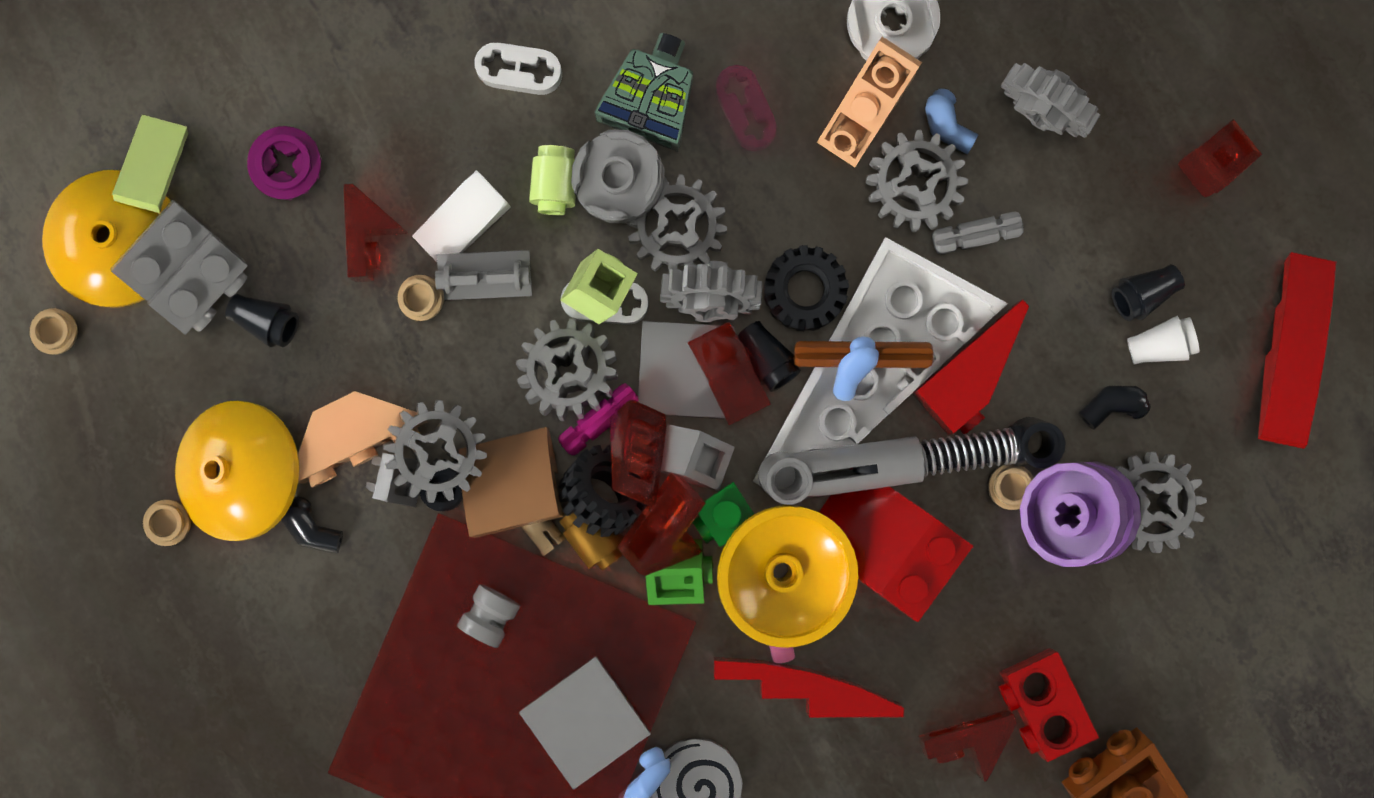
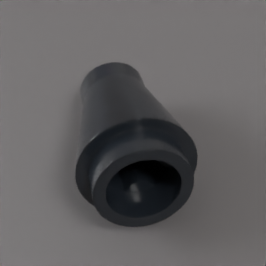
[1112,264,1185,321]
[225,294,299,347]
[737,321,801,392]

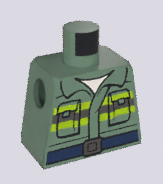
[595,33,693,152]

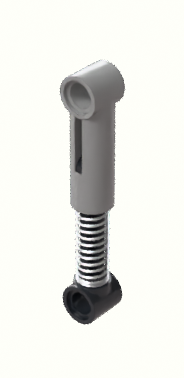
[758,417,1066,505]

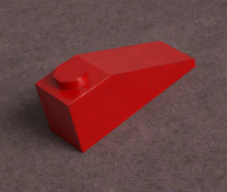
[912,300,1029,435]

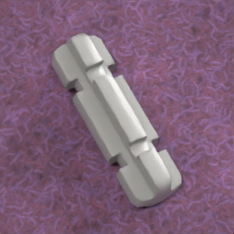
[932,211,1024,255]

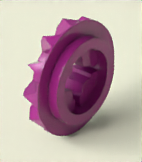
[247,126,322,201]

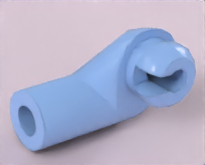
[925,88,978,155]
[833,336,879,401]
[618,747,671,798]

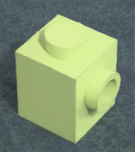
[560,249,638,324]

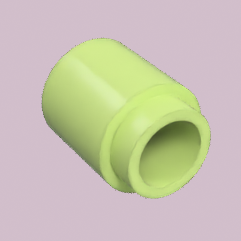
[529,145,576,215]

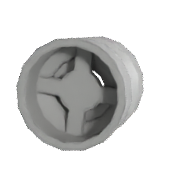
[457,584,521,648]

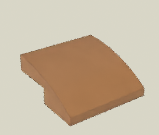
[459,427,563,538]

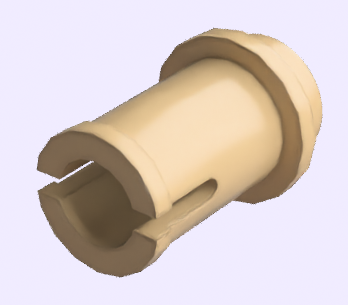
[521,520,565,556]

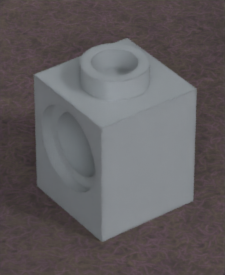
[652,424,735,491]

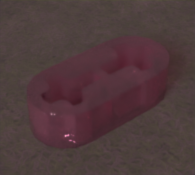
[716,65,777,151]

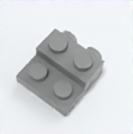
[110,199,248,335]

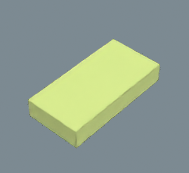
[112,115,188,213]

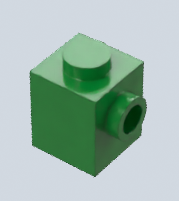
[691,482,754,547]

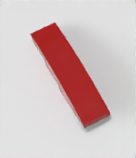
[1258,252,1336,449]
[714,657,904,718]

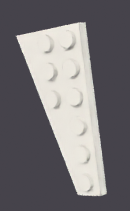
[752,237,1008,489]

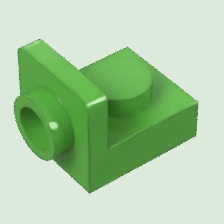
[645,539,713,605]

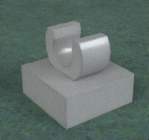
[366,453,419,507]

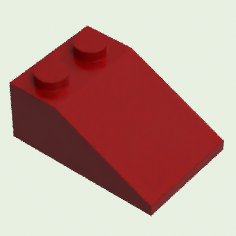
[818,468,973,622]

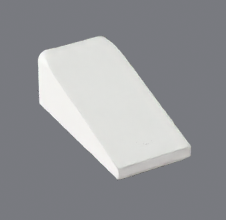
[412,170,511,262]

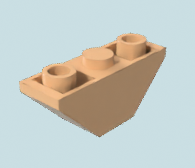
[817,36,922,167]
[298,391,428,488]

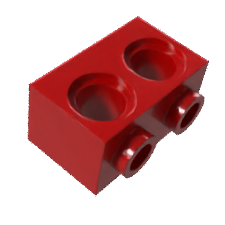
[998,648,1099,762]

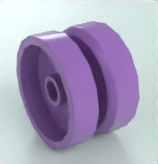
[1020,462,1141,567]

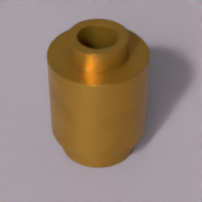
[559,513,626,571]

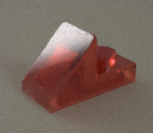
[1179,119,1262,197]
[344,184,408,282]
[687,322,771,426]
[617,473,706,576]
[918,710,1017,782]

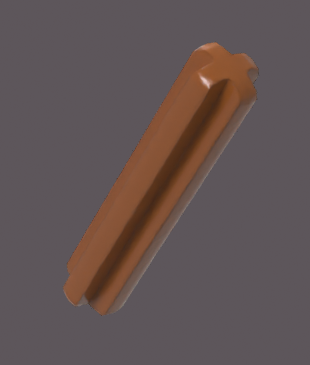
[794,341,934,368]

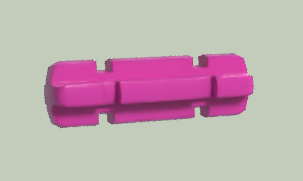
[558,383,639,456]

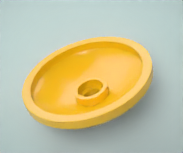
[42,170,171,308]
[175,401,299,541]
[717,505,858,648]

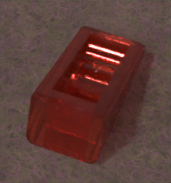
[610,400,666,506]

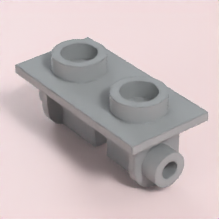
[435,250,532,300]

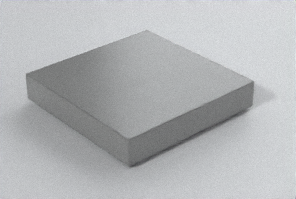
[637,321,735,419]
[519,656,651,790]

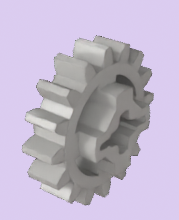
[1001,63,1101,138]
[866,130,968,232]
[627,174,727,274]
[660,261,763,323]
[516,318,618,421]
[383,400,487,503]
[1115,452,1207,553]

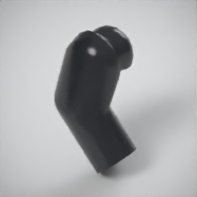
[1078,386,1151,430]
[282,496,343,553]

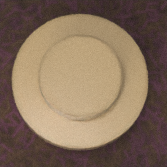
[398,275,444,321]
[30,308,78,355]
[988,464,1034,510]
[143,500,191,546]

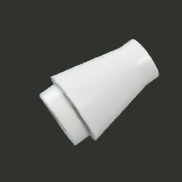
[1127,316,1200,365]

